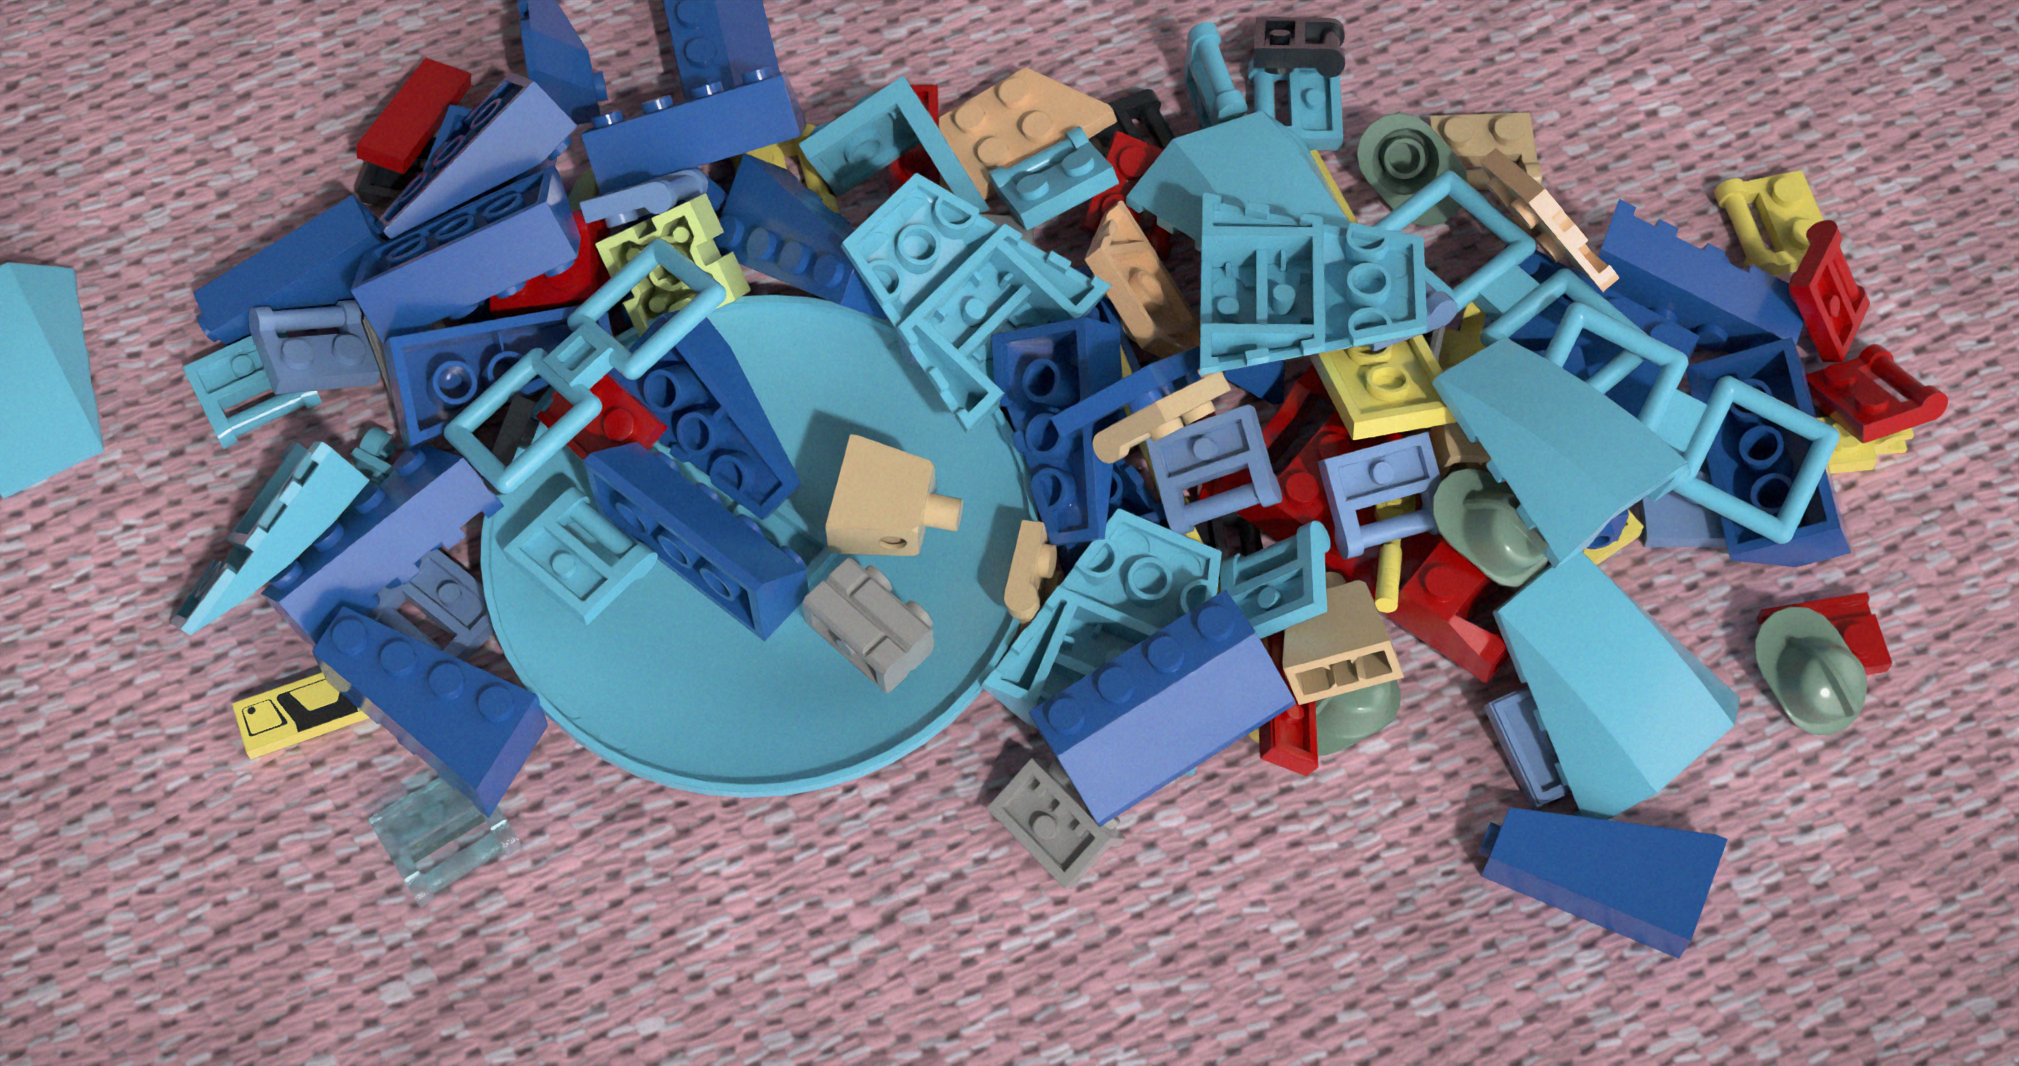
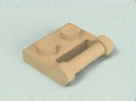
[1428,112,1542,190]
[1093,371,1231,464]
[1004,520,1064,637]

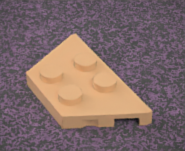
[939,67,1117,200]
[1480,148,1619,292]
[1085,201,1213,377]

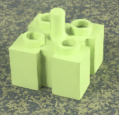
[595,193,751,338]

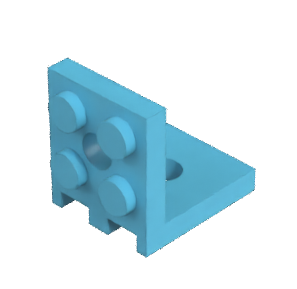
[798,75,990,214]

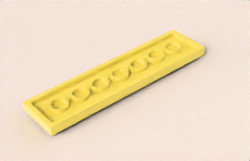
[1309,150,1457,440]

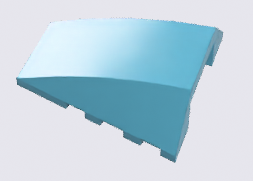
[1126,110,1350,252]
[841,173,1112,433]
[1200,192,1427,375]
[0,262,104,499]
[1432,337,1691,569]
[170,442,370,635]
[981,508,1222,776]
[1492,551,1740,820]

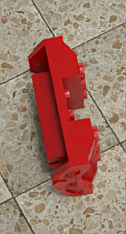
[1213,364,1585,683]

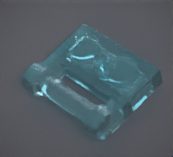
[367,777,522,908]

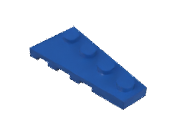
[1051,346,1202,438]

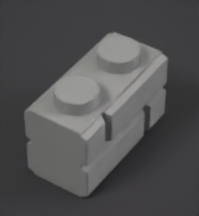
[802,558,934,694]

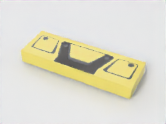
[232,672,369,759]

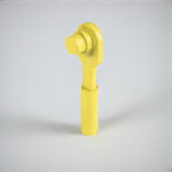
[1374,494,1415,613]

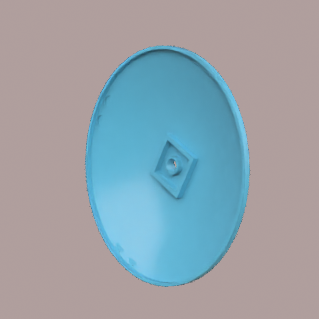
[481,295,1038,798]

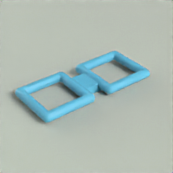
[1373,171,1647,394]
[444,239,726,494]
[1543,302,1839,544]

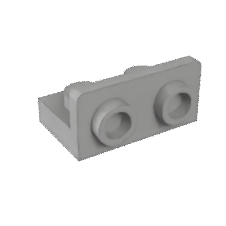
[986,758,1126,889]

